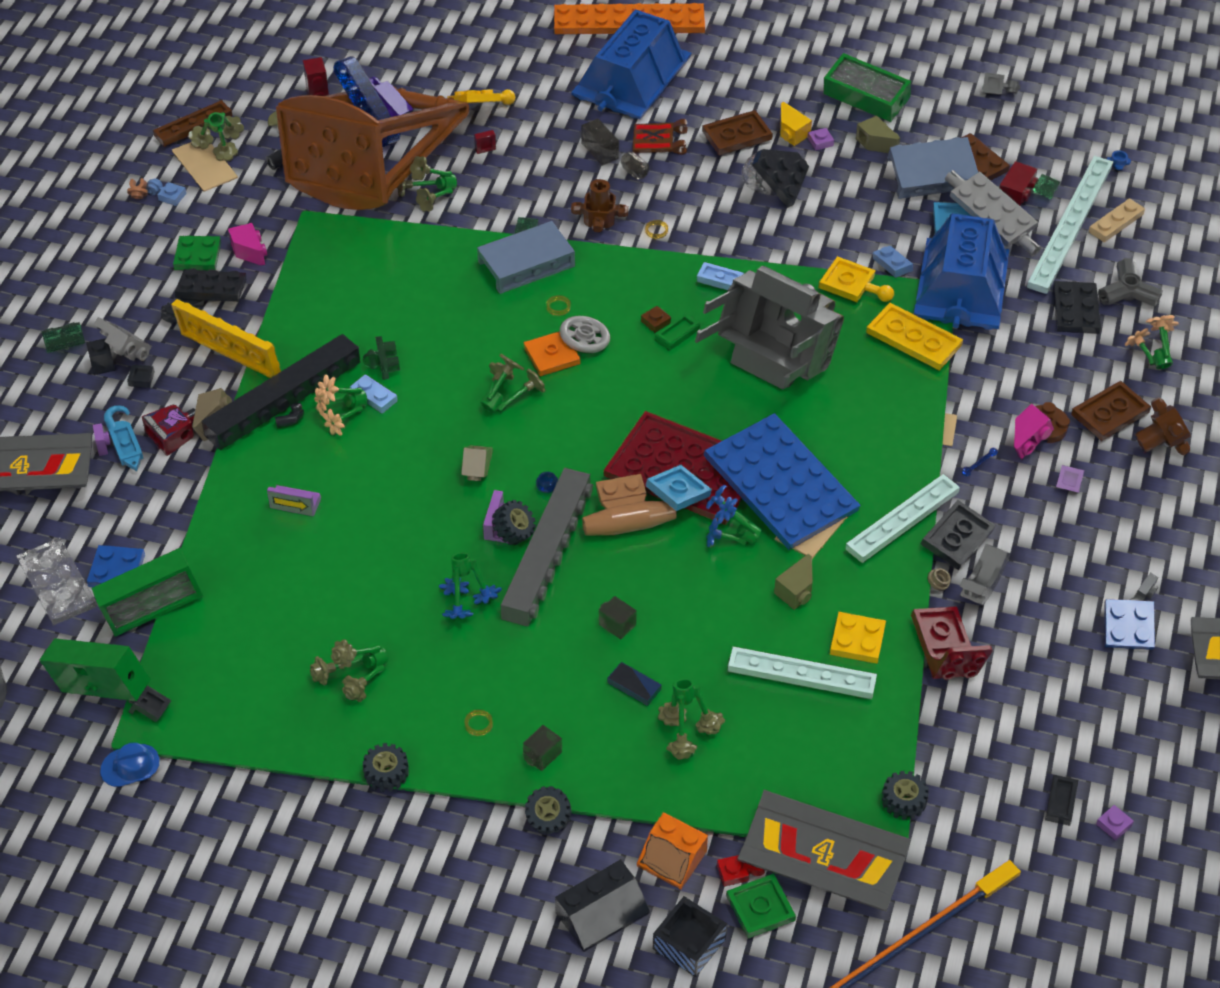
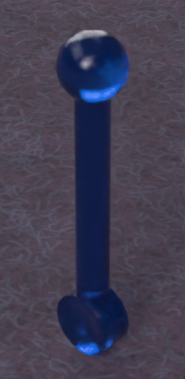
[962,447,998,476]

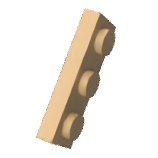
[1089,198,1145,243]

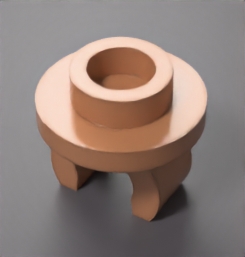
[127,178,148,199]

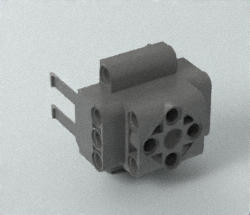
[695,266,844,390]

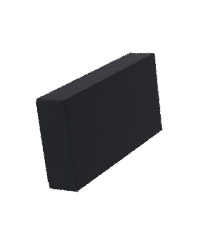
[1045,775,1079,826]

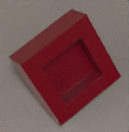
[474,130,496,154]

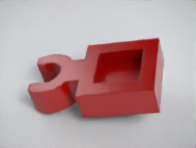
[717,855,765,887]

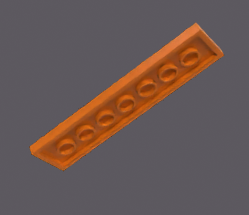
[554,3,705,34]

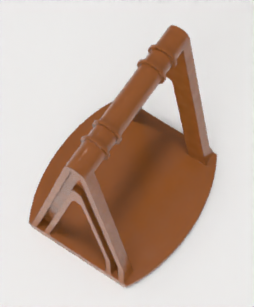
[276,86,469,210]

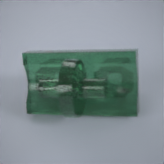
[41,322,85,353]
[363,336,400,380]

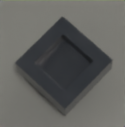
[127,365,155,388]

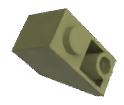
[856,116,900,153]

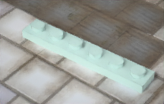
[846,474,960,563]
[728,647,877,699]

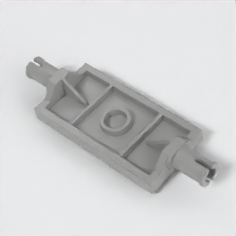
[945,170,1041,257]

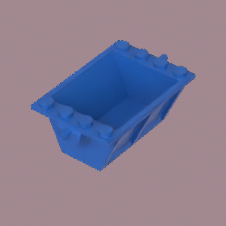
[571,9,692,119]
[914,213,1010,330]

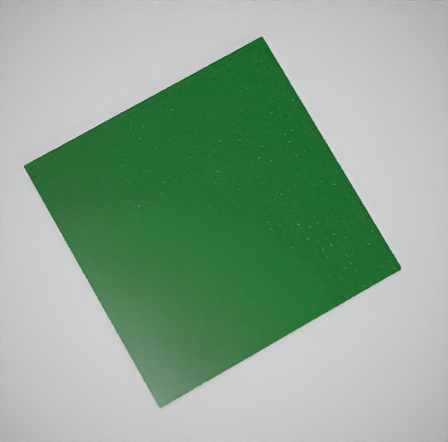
[111,211,953,856]

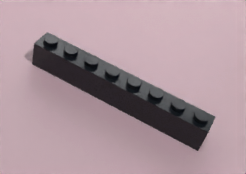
[201,334,360,450]

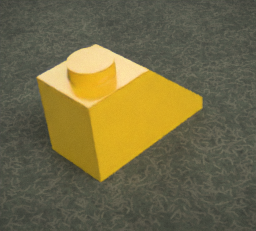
[780,102,812,146]

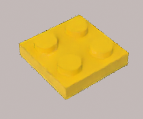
[830,612,886,664]

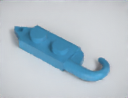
[104,405,144,471]

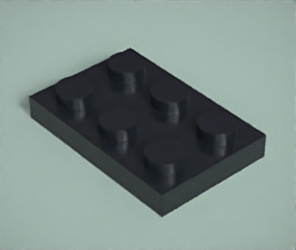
[175,268,247,302]
[1053,281,1101,334]
[920,500,996,571]

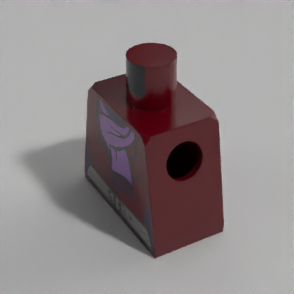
[142,404,195,456]

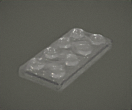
[17,538,97,626]

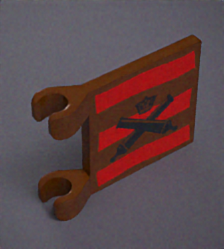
[633,119,688,155]

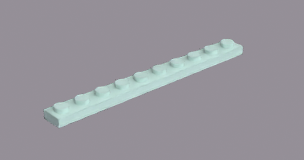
[1027,156,1113,294]

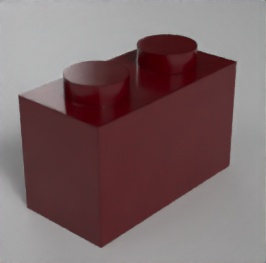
[303,57,329,96]
[999,161,1039,206]

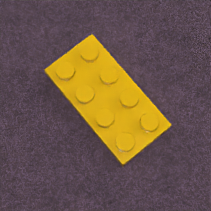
[866,303,963,371]

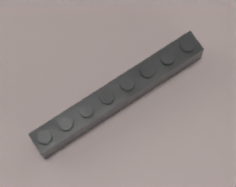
[501,468,593,627]

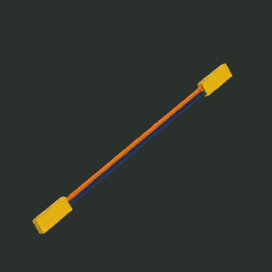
[829,860,1021,988]

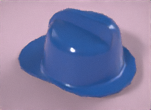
[100,743,160,787]

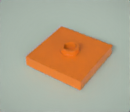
[524,331,580,376]

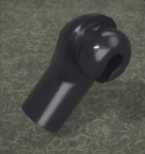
[275,403,304,428]

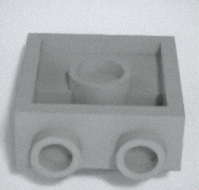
[94,317,152,361]

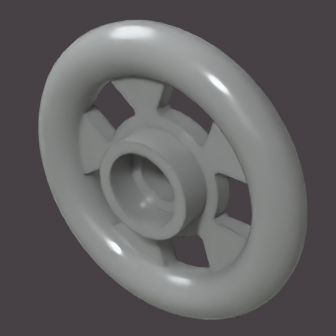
[560,316,610,353]

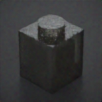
[599,596,637,639]
[523,725,562,771]

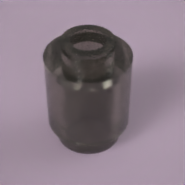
[621,152,649,180]

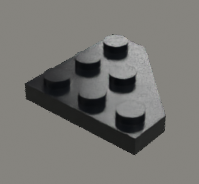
[751,149,809,208]

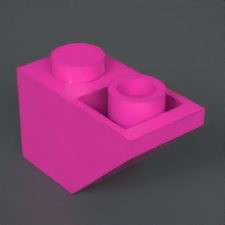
[228,223,267,266]
[1014,404,1054,459]

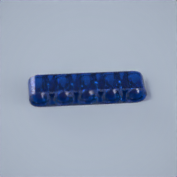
[333,56,401,147]

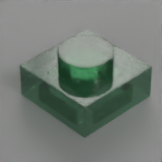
[1033,174,1060,199]
[515,217,539,234]

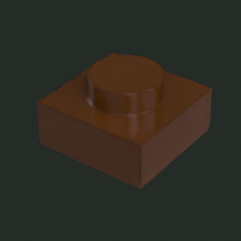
[641,306,671,333]

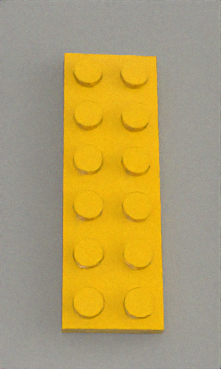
[171,299,281,378]

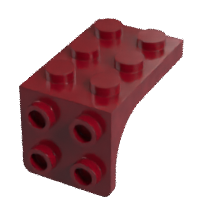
[911,607,993,680]

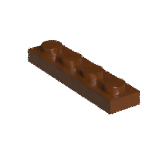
[153,100,233,147]

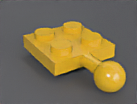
[447,89,516,105]
[819,256,894,302]

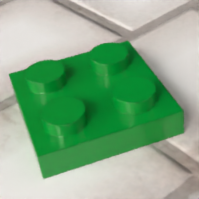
[173,236,221,271]
[726,874,796,939]

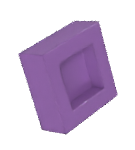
[808,128,834,151]
[93,423,111,456]
[1056,465,1085,493]
[1096,805,1134,841]

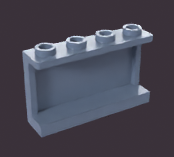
[887,137,978,199]
[477,221,575,294]

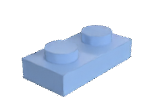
[697,262,744,290]
[350,374,397,413]

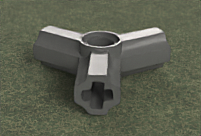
[1098,258,1163,307]

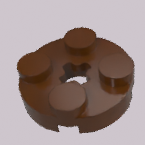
[1035,402,1070,443]

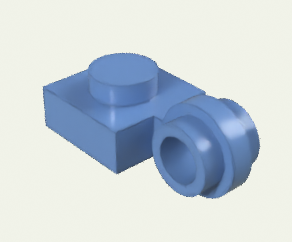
[146,178,187,206]

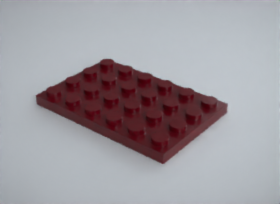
[604,411,742,525]

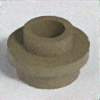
[928,568,951,591]

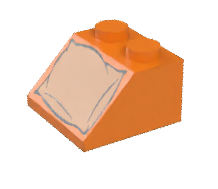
[637,812,708,889]

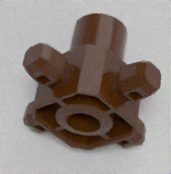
[571,179,629,232]
[1134,397,1191,455]

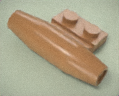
[582,474,676,536]

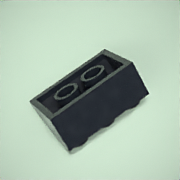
[555,859,650,952]

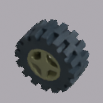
[492,500,536,545]
[363,743,409,792]
[882,771,929,820]
[525,786,571,835]

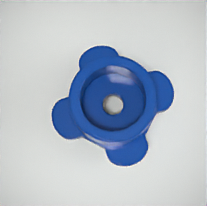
[1107,150,1131,170]

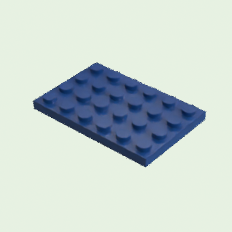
[704,413,860,550]

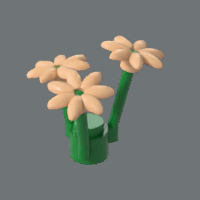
[1125,315,1179,370]
[314,375,367,436]

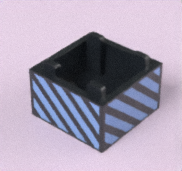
[653,896,727,977]

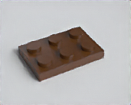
[702,110,773,155]
[961,133,1010,181]
[1071,380,1151,441]

